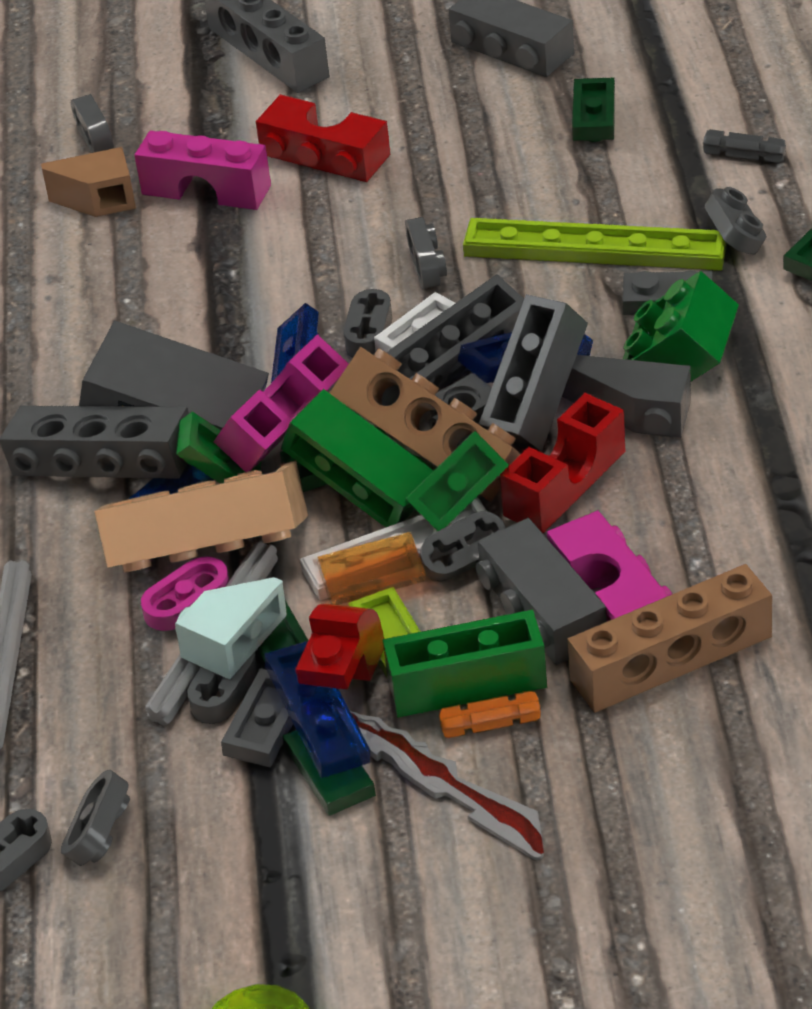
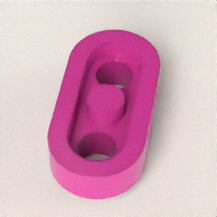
[141,557,229,631]

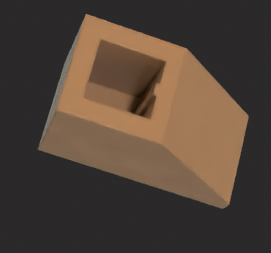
[41,147,136,217]

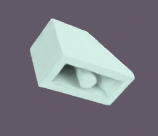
[175,577,287,679]

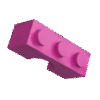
[134,130,271,210]
[214,334,349,472]
[547,510,672,622]

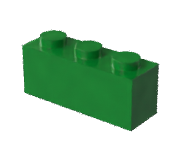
[280,389,433,528]
[382,610,548,718]

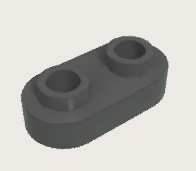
[705,187,767,255]
[405,217,447,289]
[61,769,130,866]

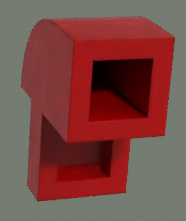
[295,603,384,690]

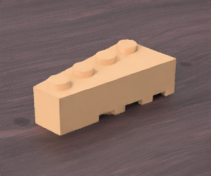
[94,461,309,572]

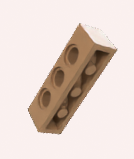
[330,347,521,502]
[567,564,772,713]

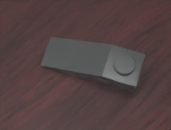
[562,355,691,438]

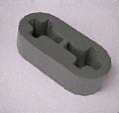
[70,94,114,153]
[344,289,392,358]
[418,511,505,581]
[187,652,258,724]
[0,809,52,892]

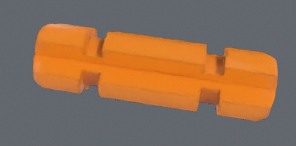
[439,691,541,738]

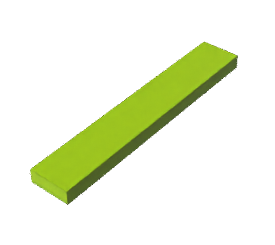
[463,218,727,270]

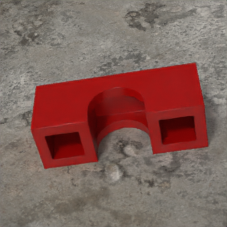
[255,94,391,182]
[500,393,626,534]

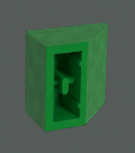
[623,271,739,382]

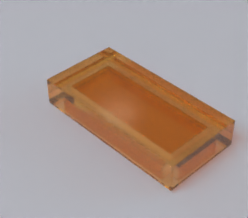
[317,532,426,605]

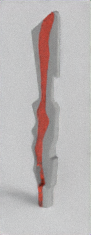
[324,701,544,860]

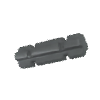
[703,129,786,164]

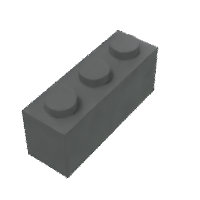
[448,0,574,77]
[479,294,588,452]
[476,518,607,665]

